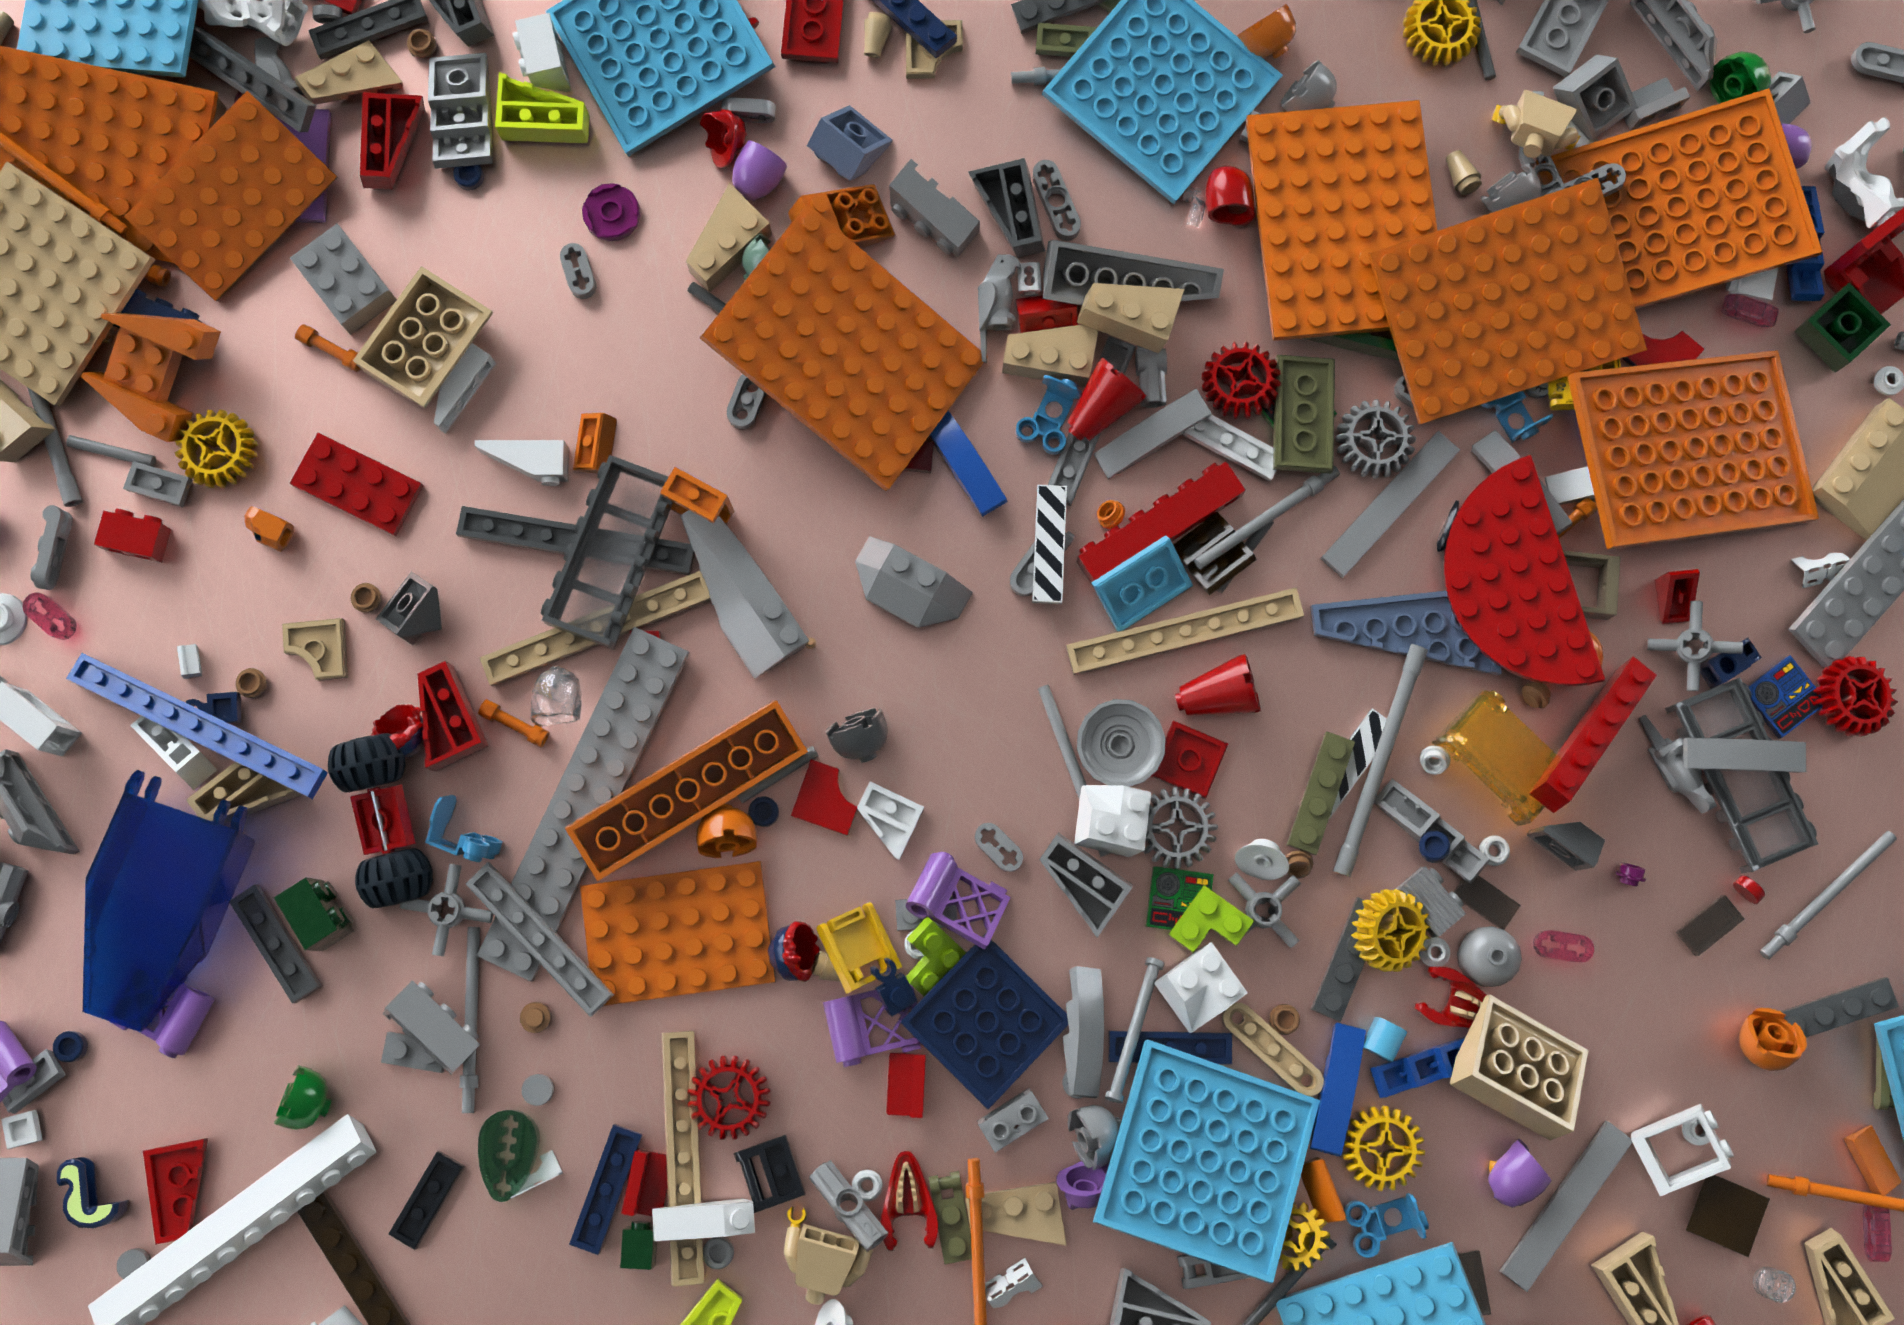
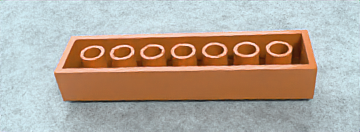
[565,700,808,882]

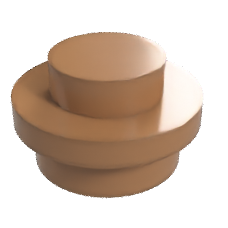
[407,29,436,58]
[351,583,381,613]
[236,668,267,698]
[1521,681,1551,709]
[1286,850,1314,879]
[520,1002,551,1033]
[1269,1004,1300,1035]

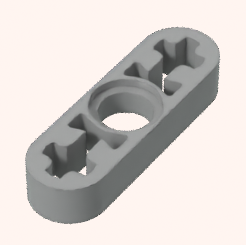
[1032,160,1081,241]

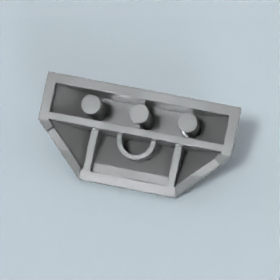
[1630,0,1718,92]
[855,536,973,628]
[0,749,79,854]

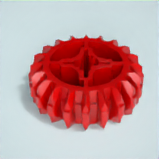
[1201,341,1281,420]
[1813,656,1898,737]
[687,1055,771,1140]

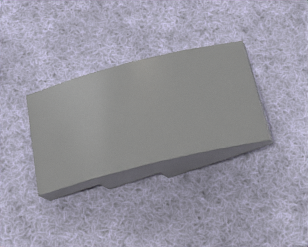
[428,53,493,169]

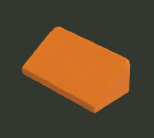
[573,413,617,474]
[1843,1125,1902,1196]
[1301,1157,1346,1223]

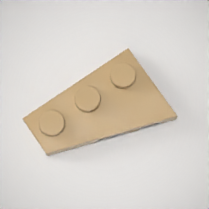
[295,40,403,105]
[965,1182,1067,1246]

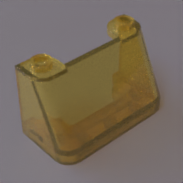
[1431,690,1556,827]

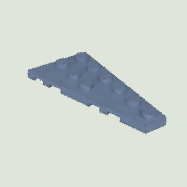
[1310,591,1502,675]

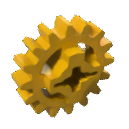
[1278,1202,1330,1272]

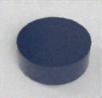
[453,165,484,190]
[748,796,779,827]
[1419,831,1450,863]
[53,1031,88,1062]

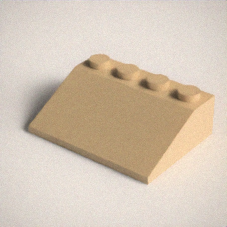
[353,266,493,408]
[1812,398,1904,540]
[1450,994,1588,1140]

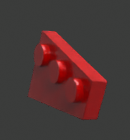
[143,1138,208,1245]

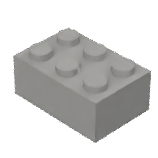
[290,223,397,335]

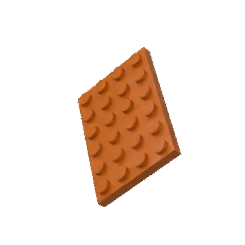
[124,91,338,301]
[580,861,776,1006]

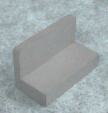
[1770,71,1810,124]
[1624,78,1690,131]

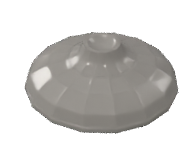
[1077,699,1165,787]

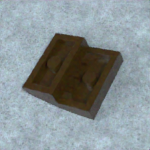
[1173,512,1257,595]
[1686,1175,1770,1257]

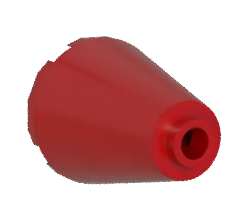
[1067,358,1147,441]
[1175,654,1261,715]

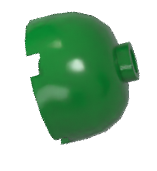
[1709,51,1771,104]
[274,1065,332,1130]

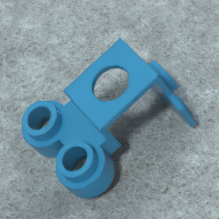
[1015,375,1082,455]
[1481,390,1554,443]
[425,795,503,862]
[1344,1193,1429,1258]

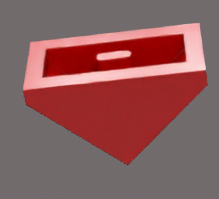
[1654,569,1700,624]

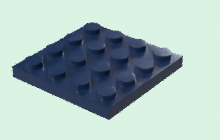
[900,934,1068,1110]

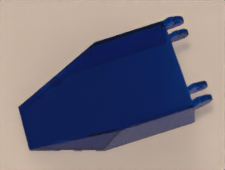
[82,770,255,1032]

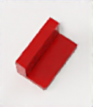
[1015,295,1078,333]
[886,1053,926,1118]
[621,1149,668,1217]

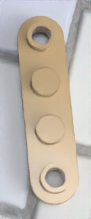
[1222,1003,1324,1097]

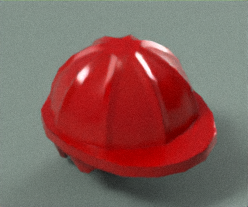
[700,109,747,168]

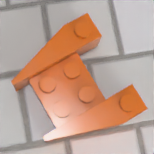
[81,313,221,442]

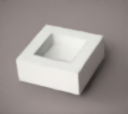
[1,1110,43,1149]

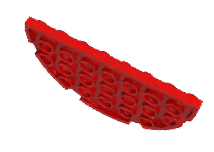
[1444,455,1605,686]

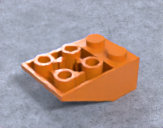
[788,184,895,249]

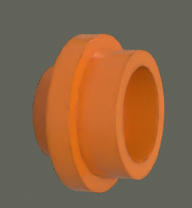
[1097,500,1125,529]

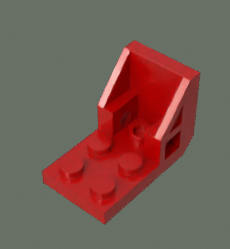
[1823,207,1904,314]

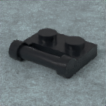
[733,1134,806,1213]

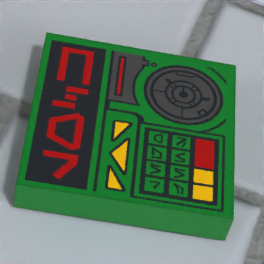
[1145,866,1214,930]

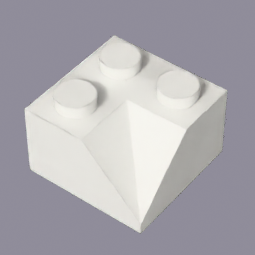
[513,13,571,92]
[1074,785,1151,857]
[1154,942,1248,1033]

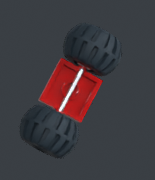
[328,733,433,908]

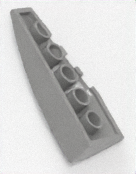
[1043,240,1224,305]
[681,510,809,679]

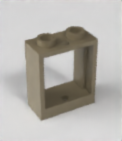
[1563,551,1620,620]

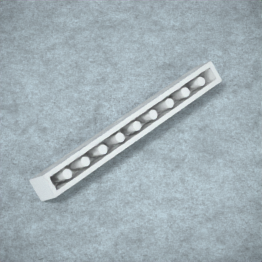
[88,1114,377,1325]

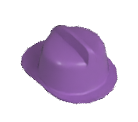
[1056,1161,1109,1210]

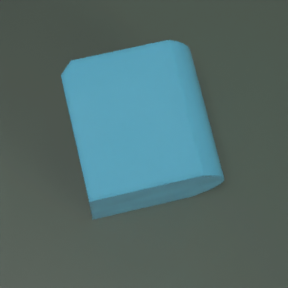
[1363,1017,1407,1062]

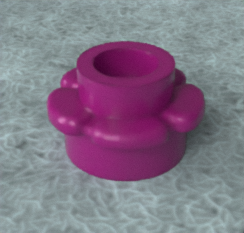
[1616,863,1646,886]

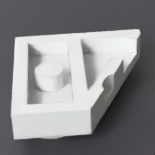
[857,781,924,860]

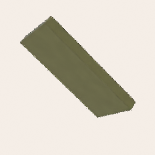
[1273,354,1335,474]

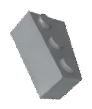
[889,159,980,257]
[383,980,480,1075]
[0,1158,39,1266]

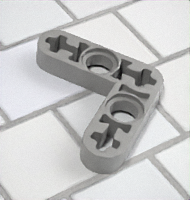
[1519,146,1626,197]

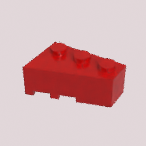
[360,92,425,190]
[417,661,489,772]

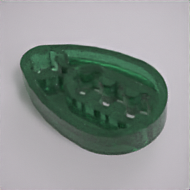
[478,1110,540,1202]

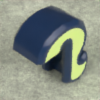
[57,1157,129,1228]

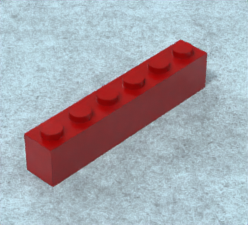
[1076,461,1246,585]
[1529,656,1657,813]

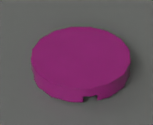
[582,183,641,241]

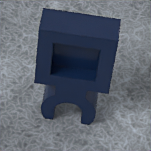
[186,692,242,724]
[870,957,918,1017]

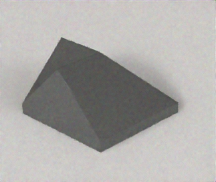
[376,571,442,645]
[1526,822,1605,871]

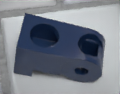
[1700,637,1762,689]

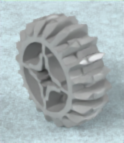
[1335,399,1416,479]
[1143,787,1218,869]

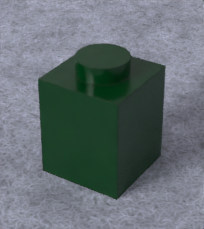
[620,1221,657,1270]

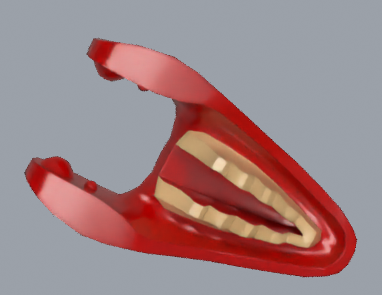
[1414,967,1487,1028]
[881,1151,938,1251]

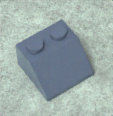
[806,105,893,181]

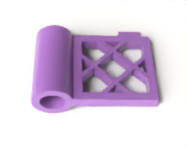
[905,851,1011,950]
[107,958,215,1058]
[823,984,921,1067]
[0,1021,37,1103]

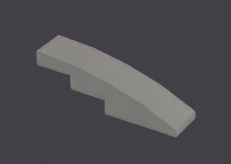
[1094,388,1212,480]
[1472,430,1572,535]
[1683,738,1806,773]
[1374,778,1490,884]
[1063,966,1104,1098]

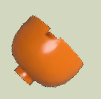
[1237,4,1296,59]
[696,804,757,858]
[1739,1008,1807,1071]

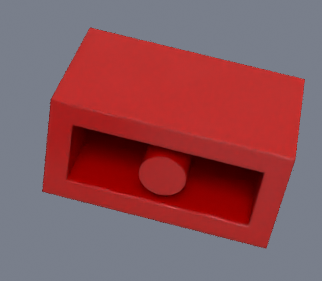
[94,508,172,563]

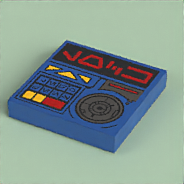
[1748,655,1823,739]

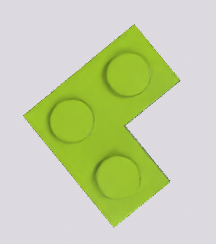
[1169,885,1254,953]
[906,916,967,996]

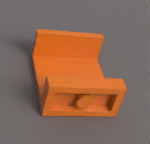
[660,467,734,525]

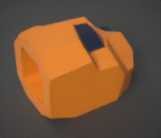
[244,506,294,552]

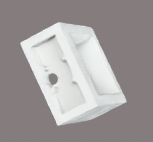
[0,682,82,756]
[1631,1104,1734,1196]

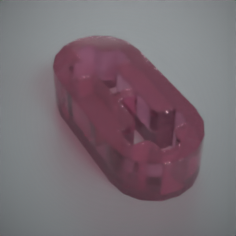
[1721,294,1779,328]
[22,592,77,640]
[1533,930,1594,962]
[1863,1205,1892,1262]

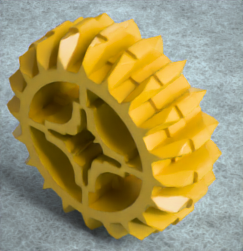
[1403,0,1481,67]
[174,409,258,488]
[1351,889,1431,972]
[1341,1105,1425,1191]

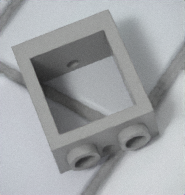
[977,1088,1049,1153]

